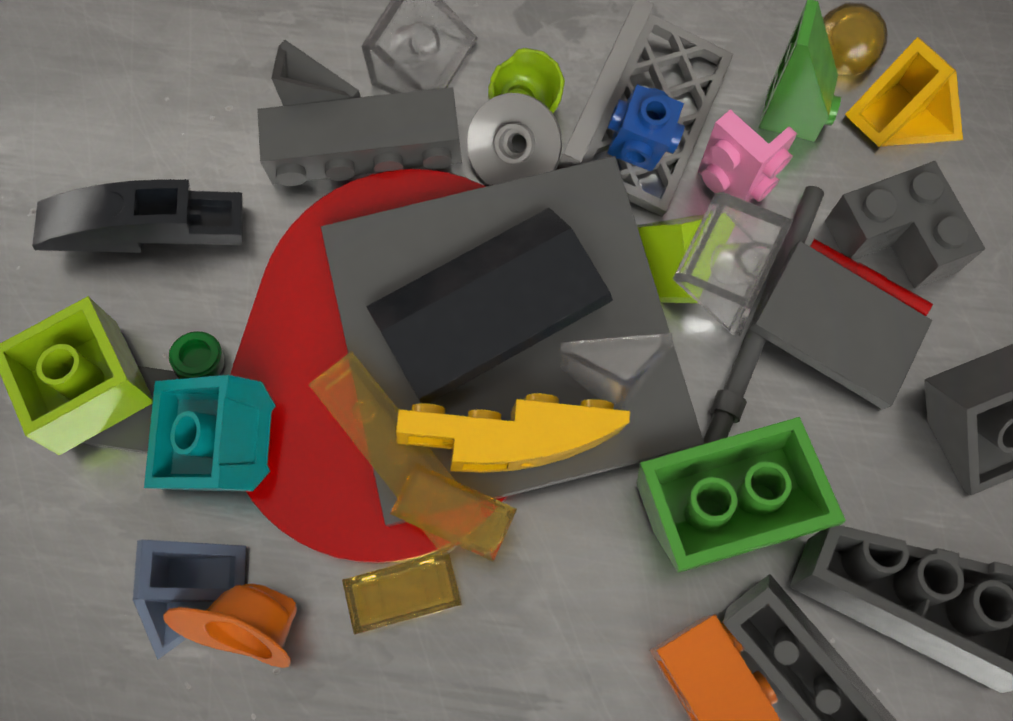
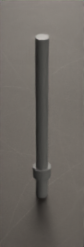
[703,186,824,444]

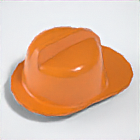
[163,583,297,668]

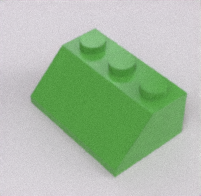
[636,416,846,573]

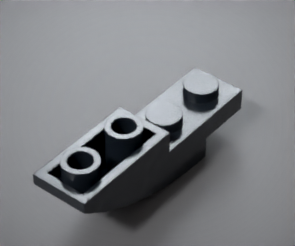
[32,179,243,253]

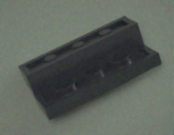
[366,208,613,404]

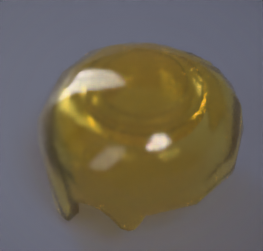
[823,3,888,76]

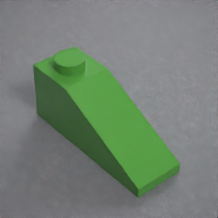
[759,0,841,142]

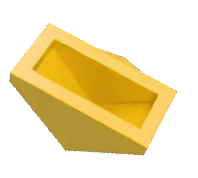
[845,37,963,147]

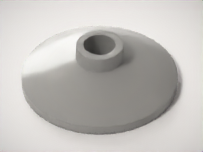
[467,93,562,186]

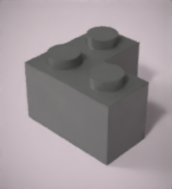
[825,161,986,289]

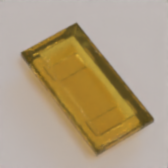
[390,463,517,562]
[342,551,462,635]

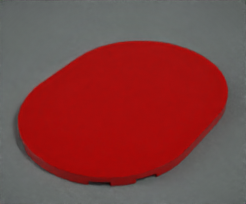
[230,169,509,564]

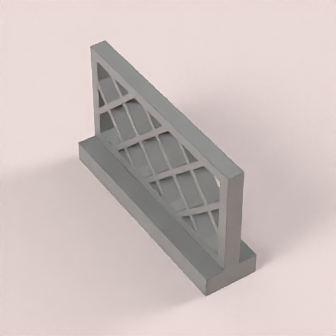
[556,0,734,217]

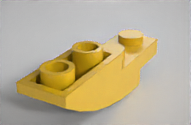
[396,393,630,473]

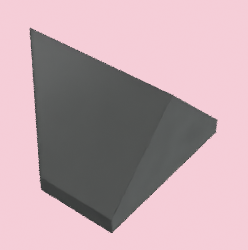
[271,39,361,106]

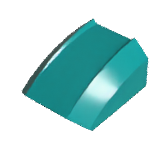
[144,375,276,491]

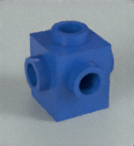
[606,84,685,172]

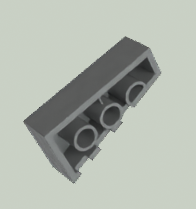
[790,525,1013,693]

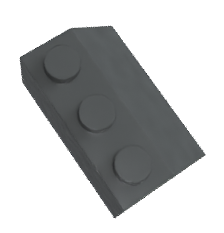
[924,344,1013,496]

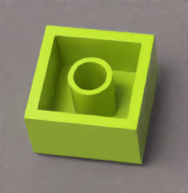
[0,296,153,455]

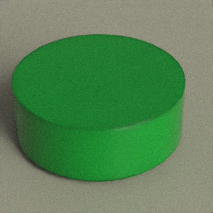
[169,331,225,379]

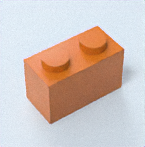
[649,614,781,721]

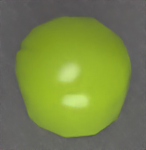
[488,48,565,114]

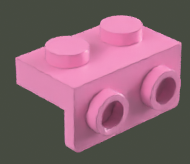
[697,109,797,210]

